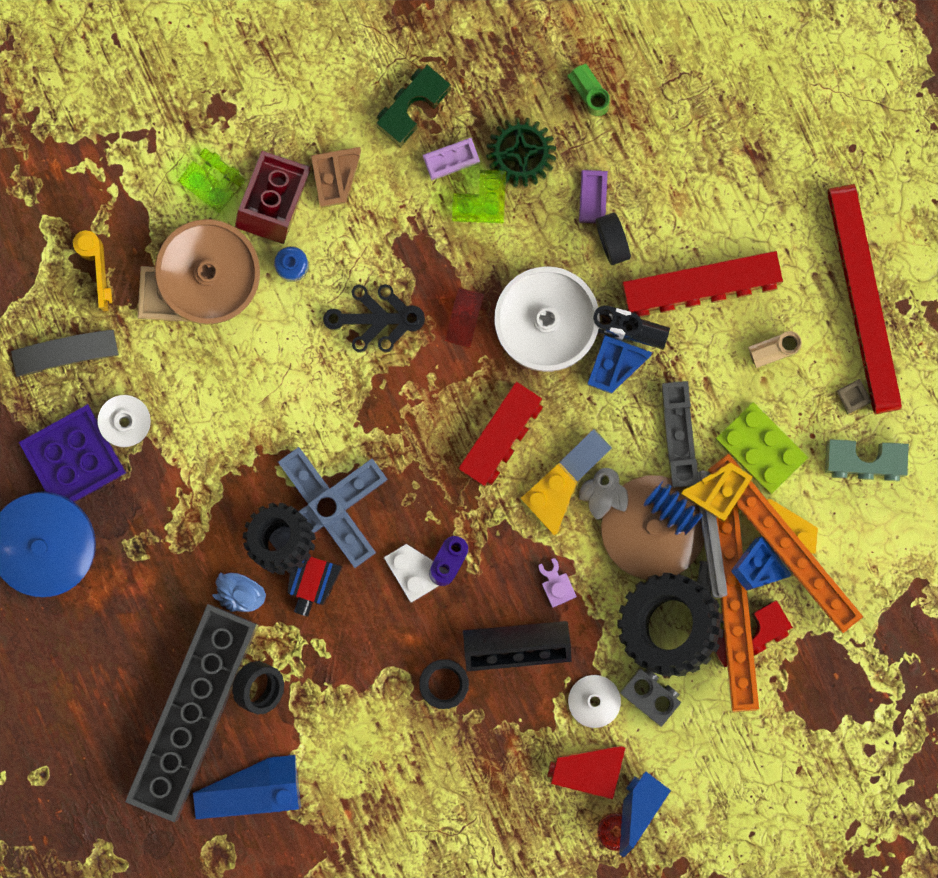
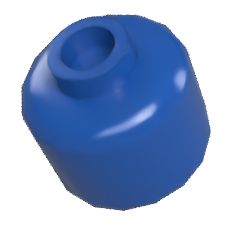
[274,246,309,282]

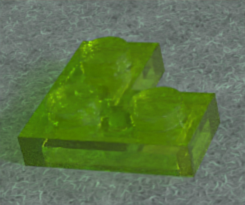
[452,170,506,223]

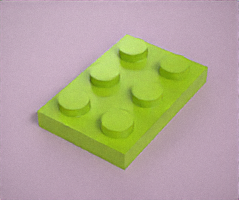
[716,402,808,495]

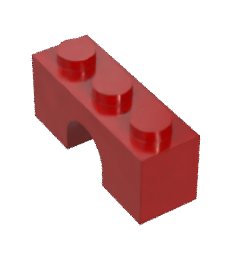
[713,600,793,668]

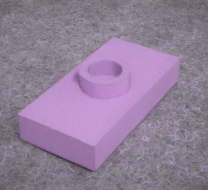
[422,138,480,181]

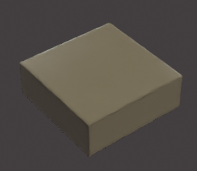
[835,379,872,414]

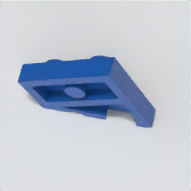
[587,335,652,394]
[731,536,792,591]

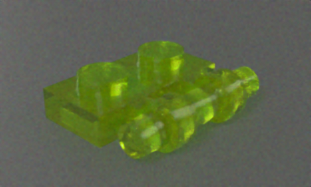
[177,148,246,214]

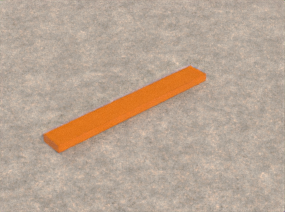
[708,453,863,634]
[716,505,759,712]

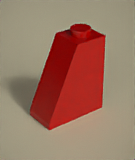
[547,745,626,799]

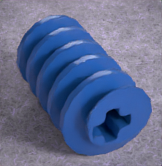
[643,481,703,536]

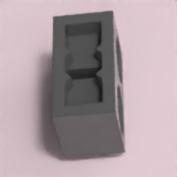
[619,668,682,727]

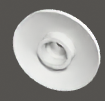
[98,395,151,447]
[568,675,621,728]

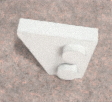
[384,544,448,602]

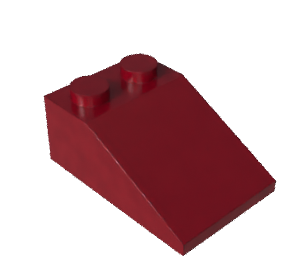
[235,151,311,244]

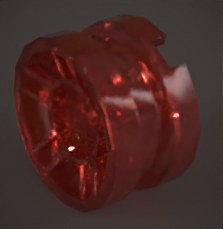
[597,812,622,851]

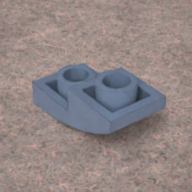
[559,429,612,482]

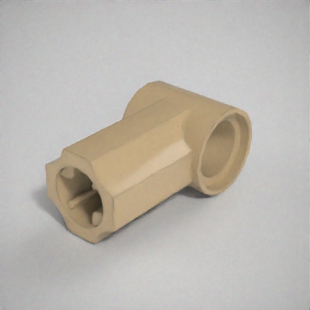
[748,331,802,368]

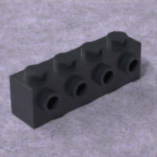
[463,621,572,672]

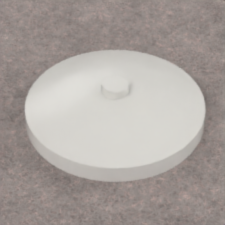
[495,267,600,372]

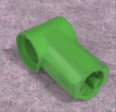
[567,64,610,116]

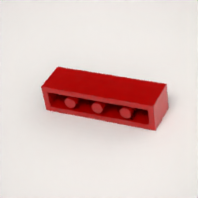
[458,381,544,488]

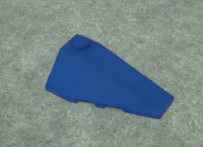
[193,755,301,819]

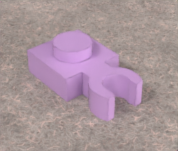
[539,558,577,608]

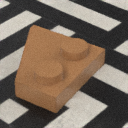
[311,147,361,208]

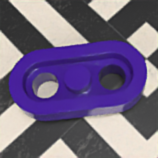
[429,536,468,586]

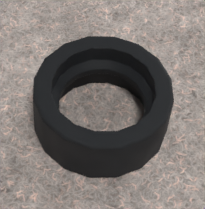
[595,212,631,265]
[419,659,469,709]
[232,661,284,715]

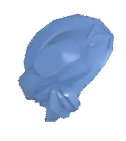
[212,573,266,612]

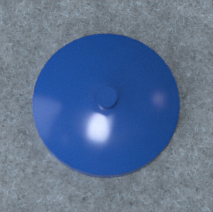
[0,492,96,597]

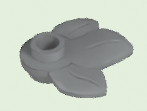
[579,468,628,520]

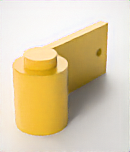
[73,230,112,311]

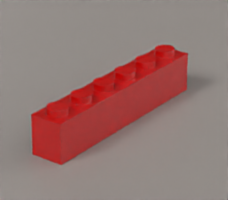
[621,251,783,318]

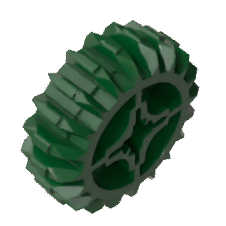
[486,118,556,188]

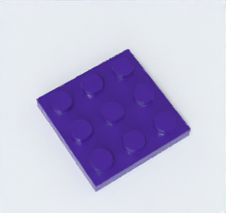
[19,404,126,502]

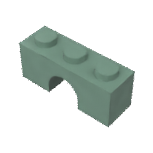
[825,439,909,481]

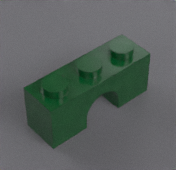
[376,65,451,148]

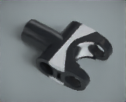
[593,305,670,350]

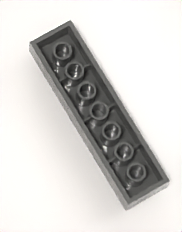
[125,604,259,822]

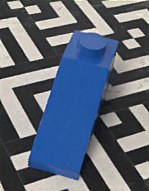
[619,771,671,858]

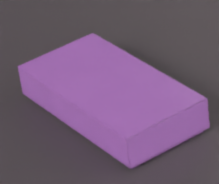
[579,170,608,223]

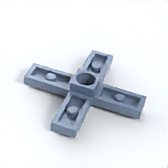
[269,447,388,568]

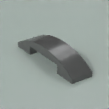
[11,330,119,377]
[662,381,699,488]

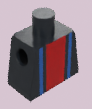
[287,557,343,617]

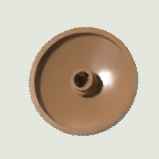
[154,219,260,325]
[601,475,704,580]

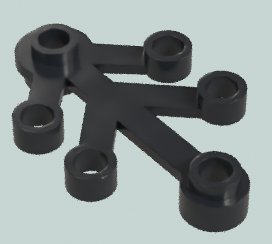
[323,284,425,353]

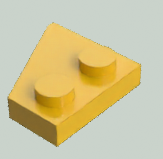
[521,463,577,536]
[681,463,753,522]

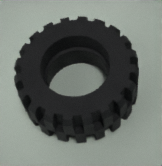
[617,573,724,677]

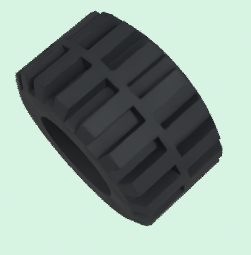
[243,503,316,575]

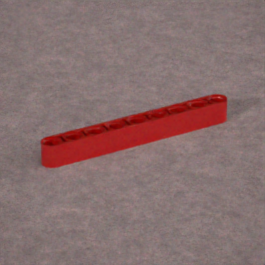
[828,184,902,415]

